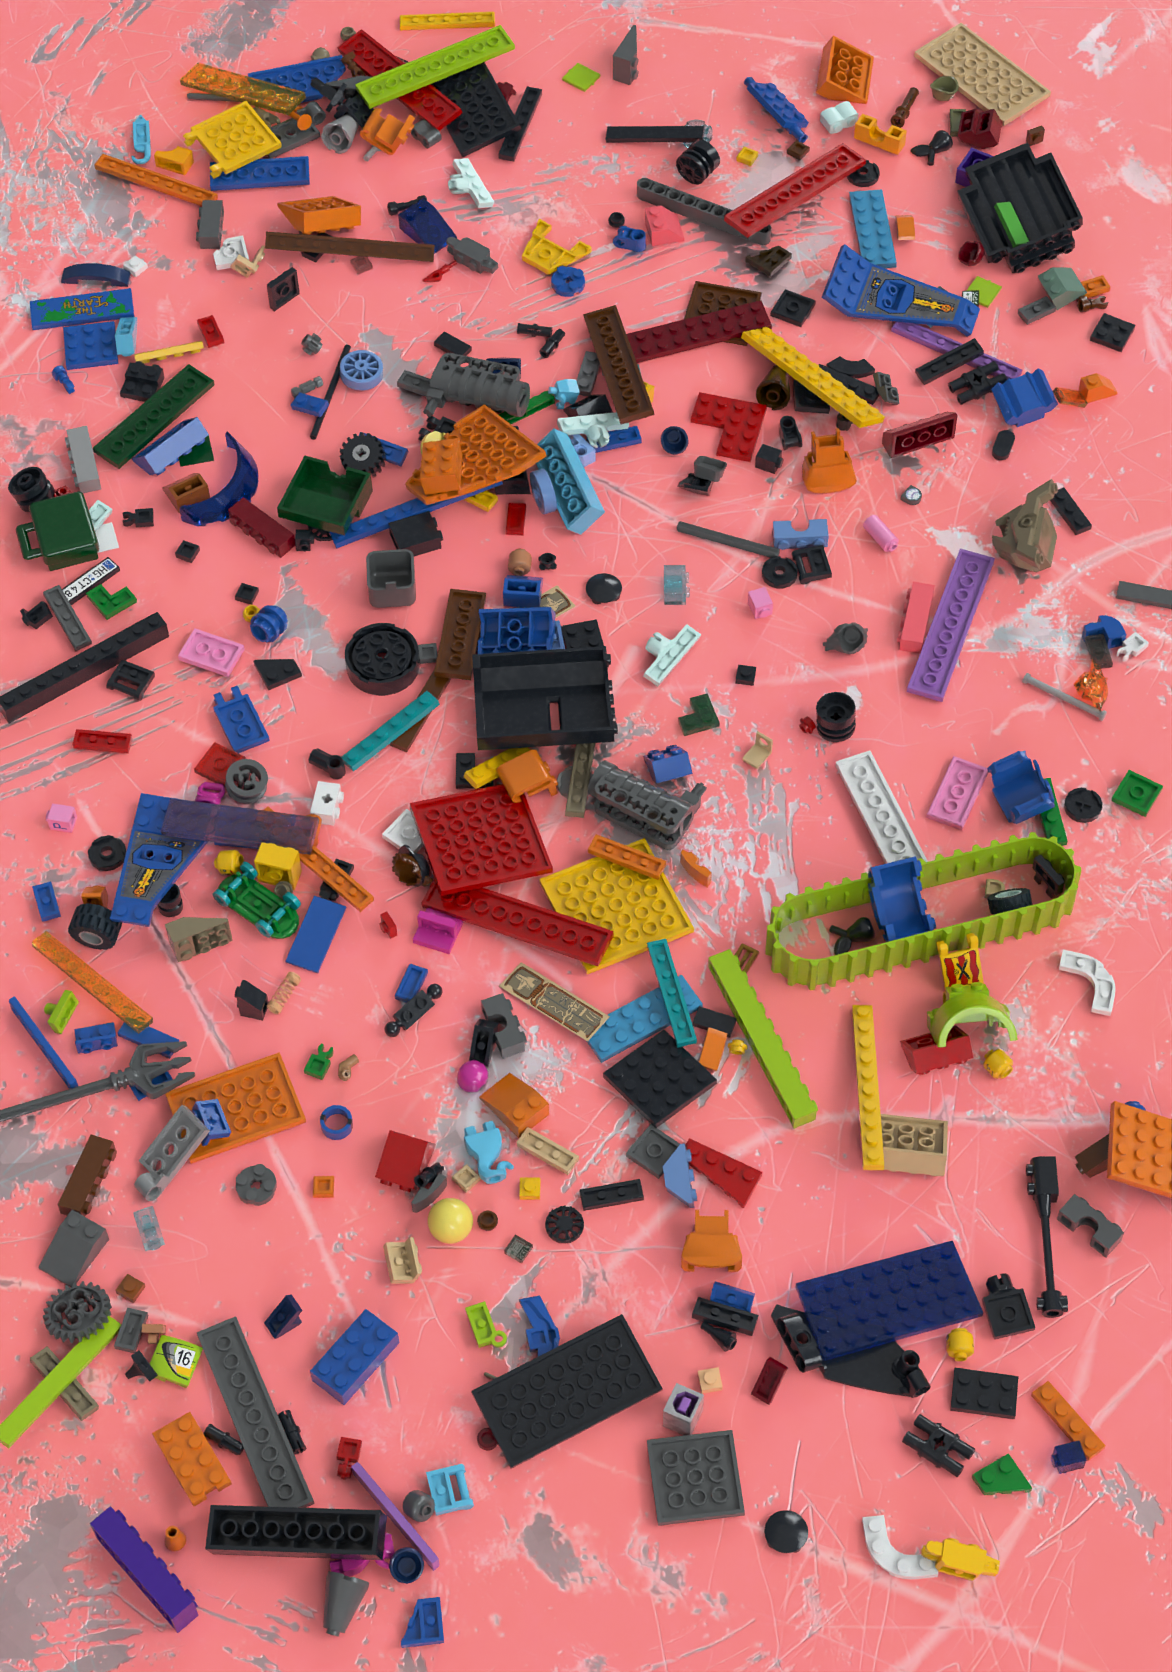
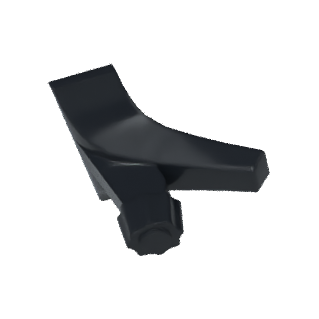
[125,1350,158,1382]

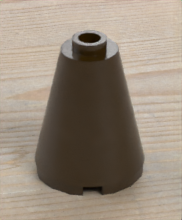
[756,365,791,410]

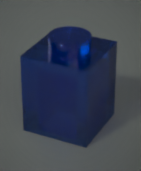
[1051,1440,1087,1474]

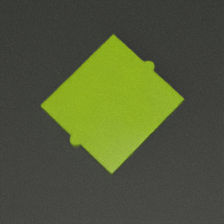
[562,63,601,92]
[966,276,1002,308]

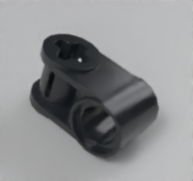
[779,416,802,450]

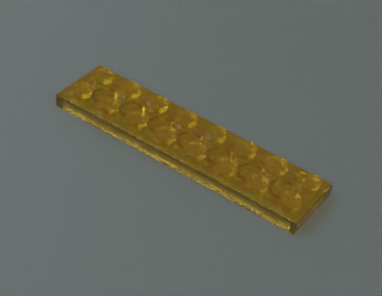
[180,63,306,115]

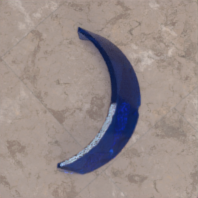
[179,431,259,527]

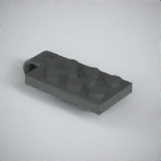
[267,101,326,158]

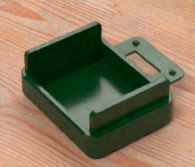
[15,491,99,571]

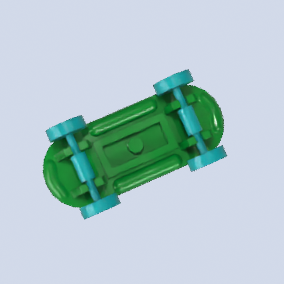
[212,862,301,939]

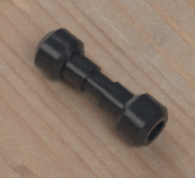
[387,195,428,216]

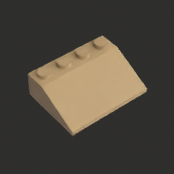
[862,1114,948,1176]

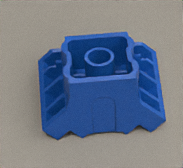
[991,368,1058,427]

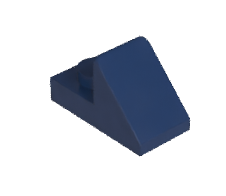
[264,1294,303,1339]

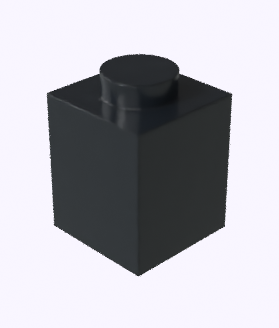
[755,444,784,474]

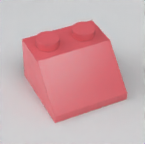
[645,206,685,246]

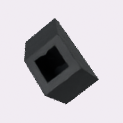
[235,980,269,1021]

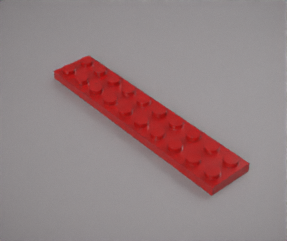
[337,29,462,131]
[724,143,866,238]
[421,878,614,967]

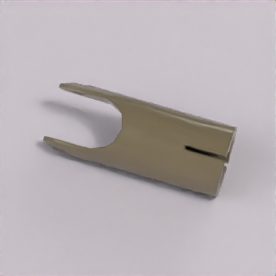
[253,107,280,129]

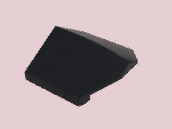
[677,473,713,496]

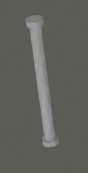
[1022,673,1107,721]

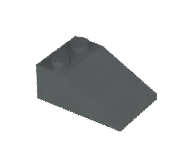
[613,25,639,85]
[38,1210,109,1287]

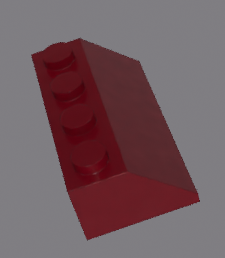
[882,411,958,458]

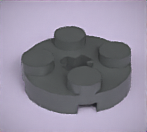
[236,1164,277,1206]

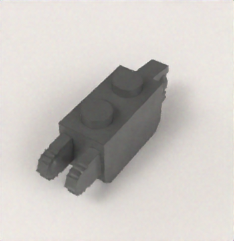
[446,237,499,274]

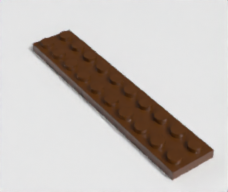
[583,305,655,424]

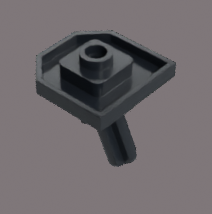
[310,78,347,112]

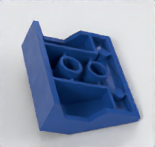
[477,607,556,654]

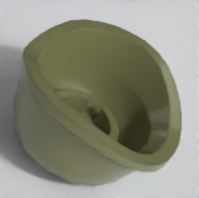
[930,76,959,101]

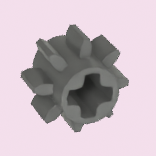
[301,333,323,355]

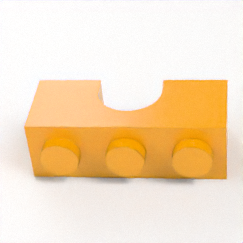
[854,113,907,155]

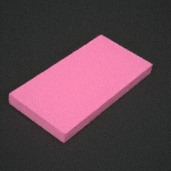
[926,756,988,831]

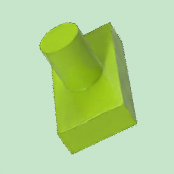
[44,990,79,1034]

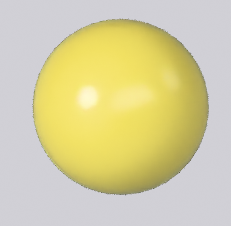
[428,1198,473,1244]

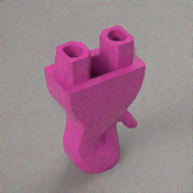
[330,1532,394,1577]

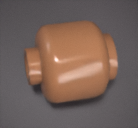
[508,548,532,576]

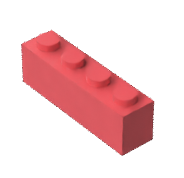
[897,581,935,654]

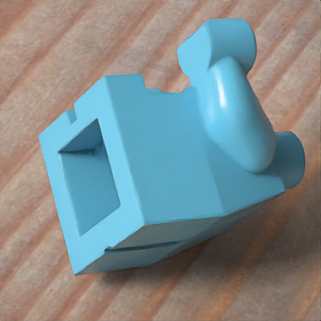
[548,379,580,409]

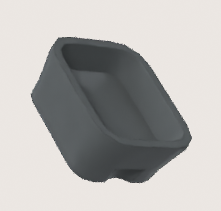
[694,456,727,482]

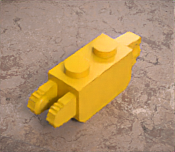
[920,1538,1000,1581]

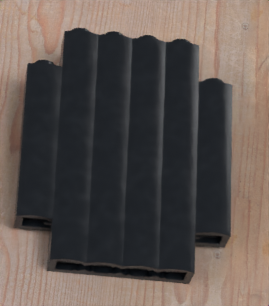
[957,142,1083,273]

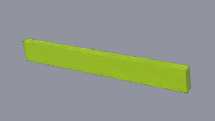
[0,1316,121,1449]

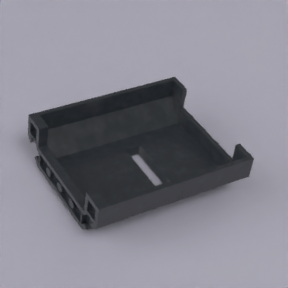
[472,646,618,750]

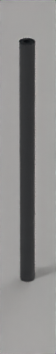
[310,344,351,440]

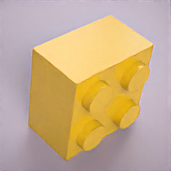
[254,842,302,890]

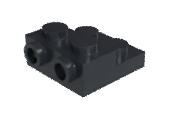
[120,361,165,402]

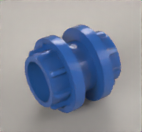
[250,605,288,643]

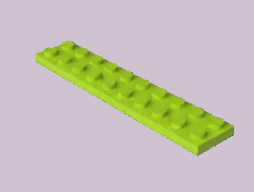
[355,25,515,109]

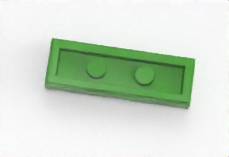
[994,202,1029,248]

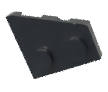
[253,659,302,691]

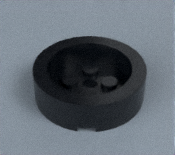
[345,623,420,696]

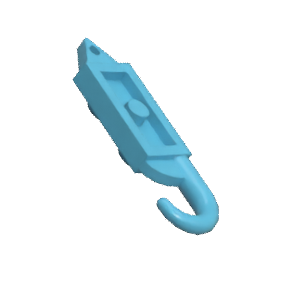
[131,115,151,164]

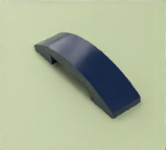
[61,263,131,287]

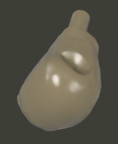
[310,47,330,61]

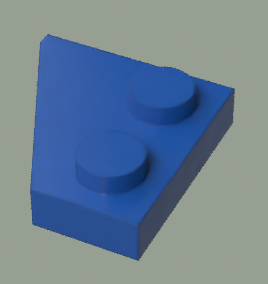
[401,1597,444,1648]

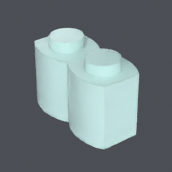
[820,101,859,134]

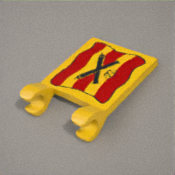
[936,933,984,991]

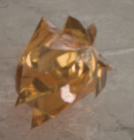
[1074,659,1108,712]

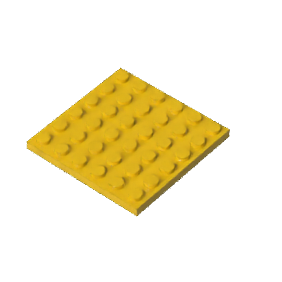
[539,838,694,975]

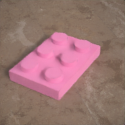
[178,628,245,677]

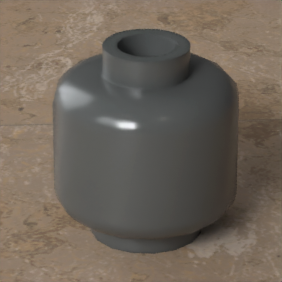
[403,1490,435,1522]

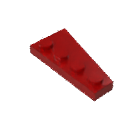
[685,1138,762,1208]

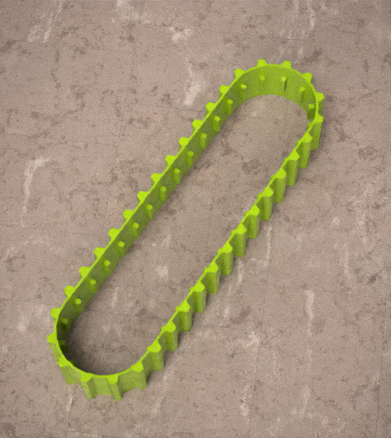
[765,832,1082,990]

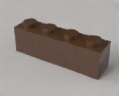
[57,1134,117,1216]

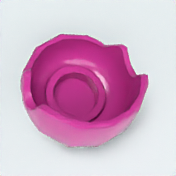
[457,1060,489,1092]

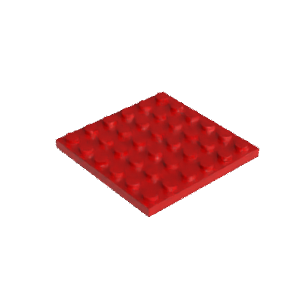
[410,784,553,896]

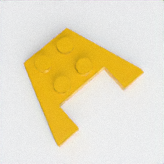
[522,219,592,275]

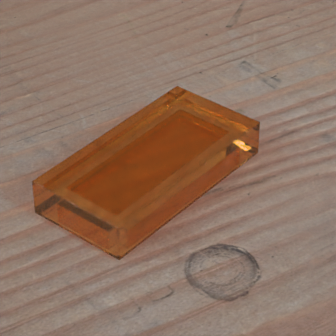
[1053,387,1088,408]

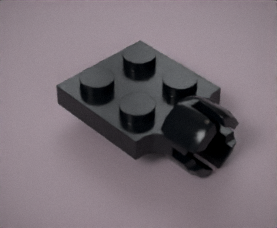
[982,1273,1036,1340]

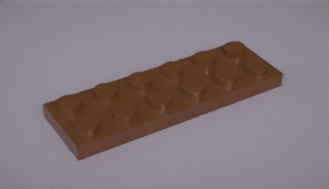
[434,589,486,681]

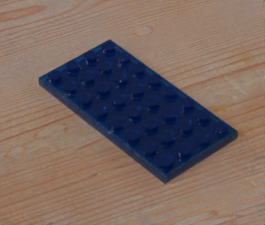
[795,1240,983,1361]

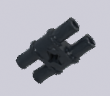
[948,361,1007,405]
[902,1414,975,1478]

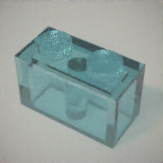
[664,565,690,605]
[133,1206,165,1251]

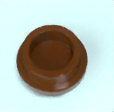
[477,1210,498,1231]

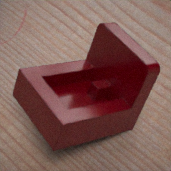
[497,81,517,103]

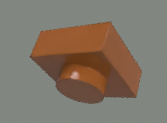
[115,1274,146,1303]

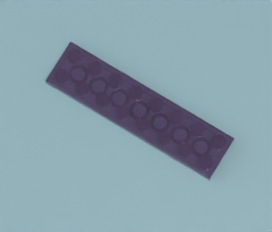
[161,798,319,855]

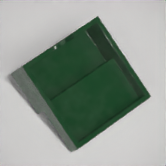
[277,455,373,536]

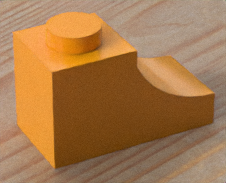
[154,146,194,175]

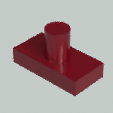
[751,1357,788,1405]

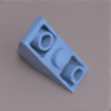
[663,1143,697,1208]

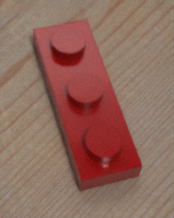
[72,729,132,754]

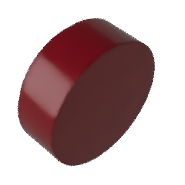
[477,1428,498,1451]

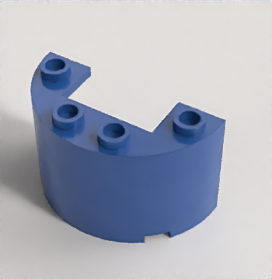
[868,856,936,942]

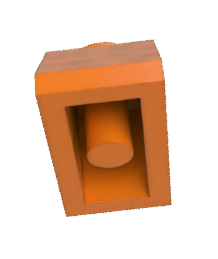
[1078,373,1118,404]
[81,885,108,908]

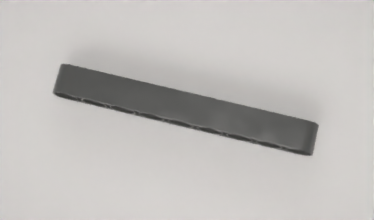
[637,178,771,245]

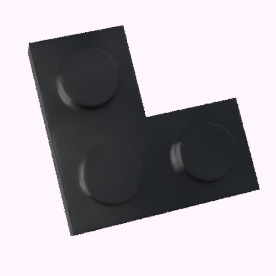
[456,753,494,789]

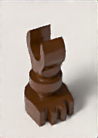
[340,51,365,77]
[1077,296,1109,313]

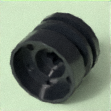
[676,139,720,185]
[816,692,856,742]

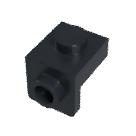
[20,601,53,629]

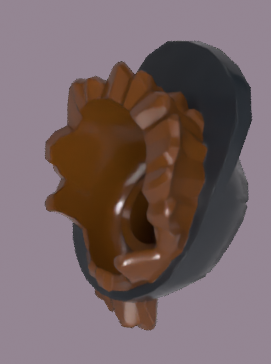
[392,844,433,887]

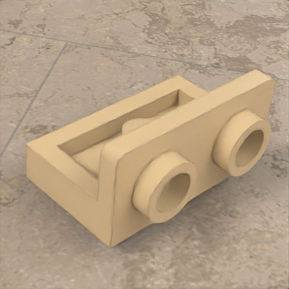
[383,1237,422,1284]

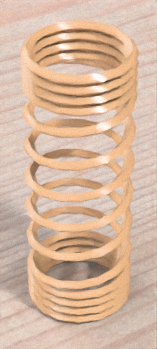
[267,972,301,1014]

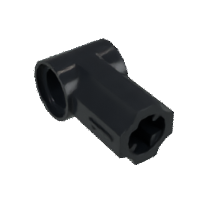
[308,748,346,779]

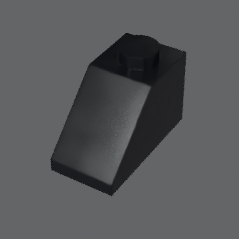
[469,1019,499,1067]

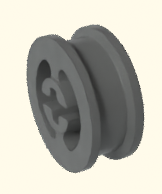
[225,759,268,804]

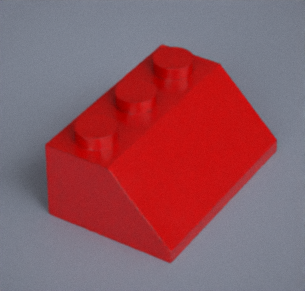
[900,1025,973,1075]

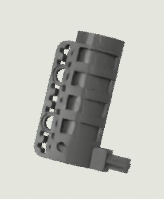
[423,353,530,417]
[588,760,707,850]

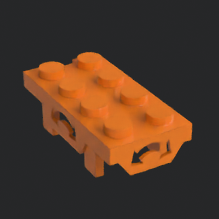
[152,1412,232,1507]

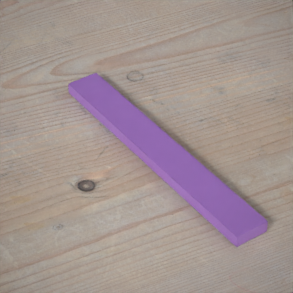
[891,322,1022,379]

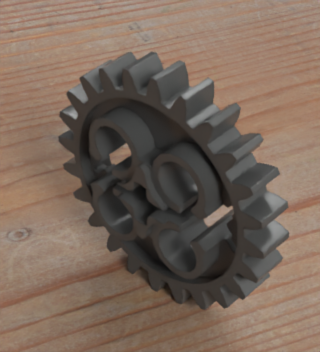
[43,1281,112,1343]

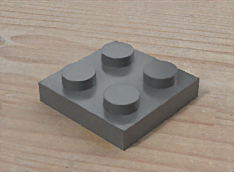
[626,1124,680,1179]

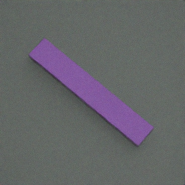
[351,1462,440,1571]

